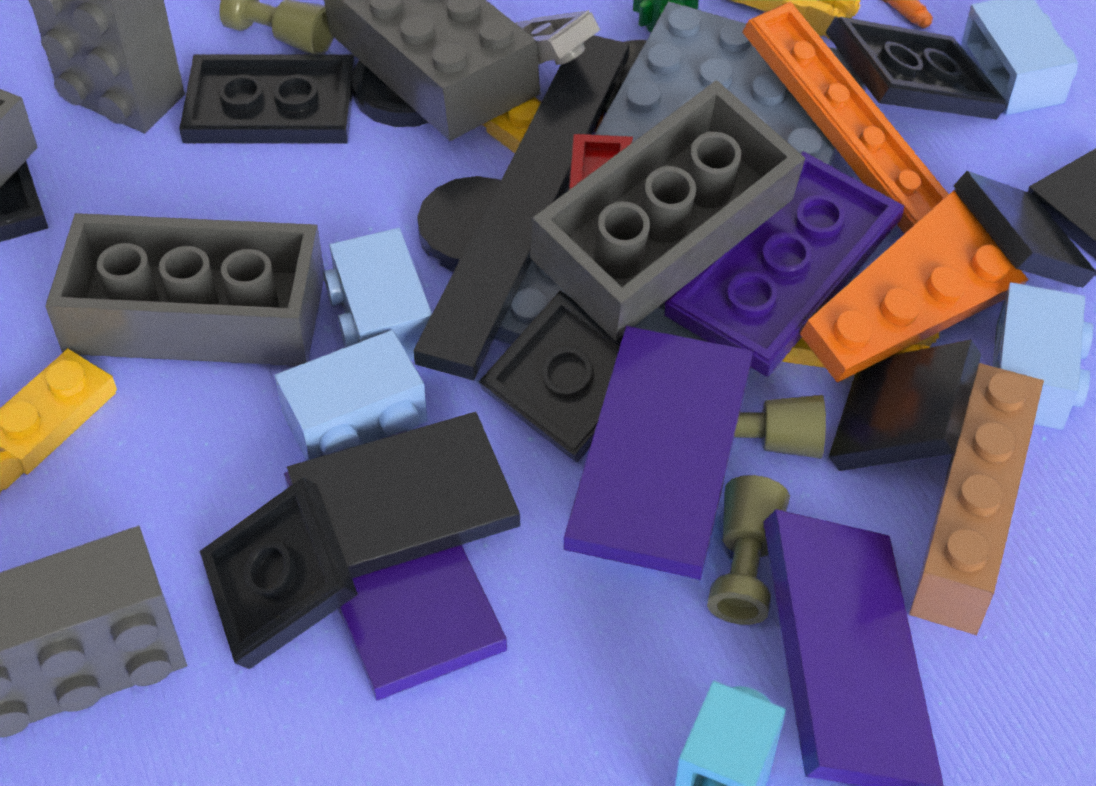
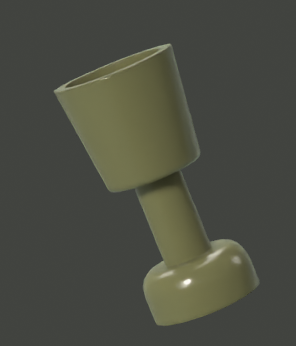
[219,0,334,54]
[734,395,826,459]
[707,475,790,625]

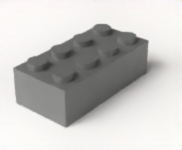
[28,0,185,134]
[324,0,540,142]
[530,80,805,341]
[45,213,325,366]
[0,525,188,738]

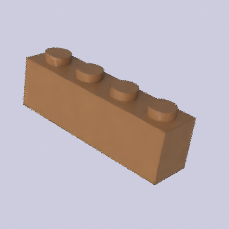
[909,363,1044,636]

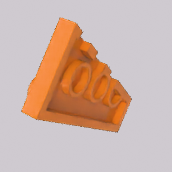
[800,190,1029,383]

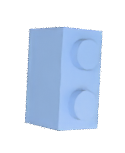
[961,0,1078,115]
[323,227,432,361]
[992,282,1094,430]
[274,330,428,461]

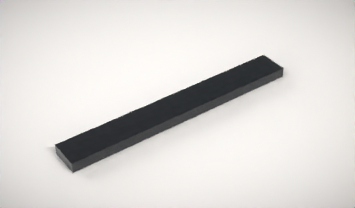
[413,35,630,381]

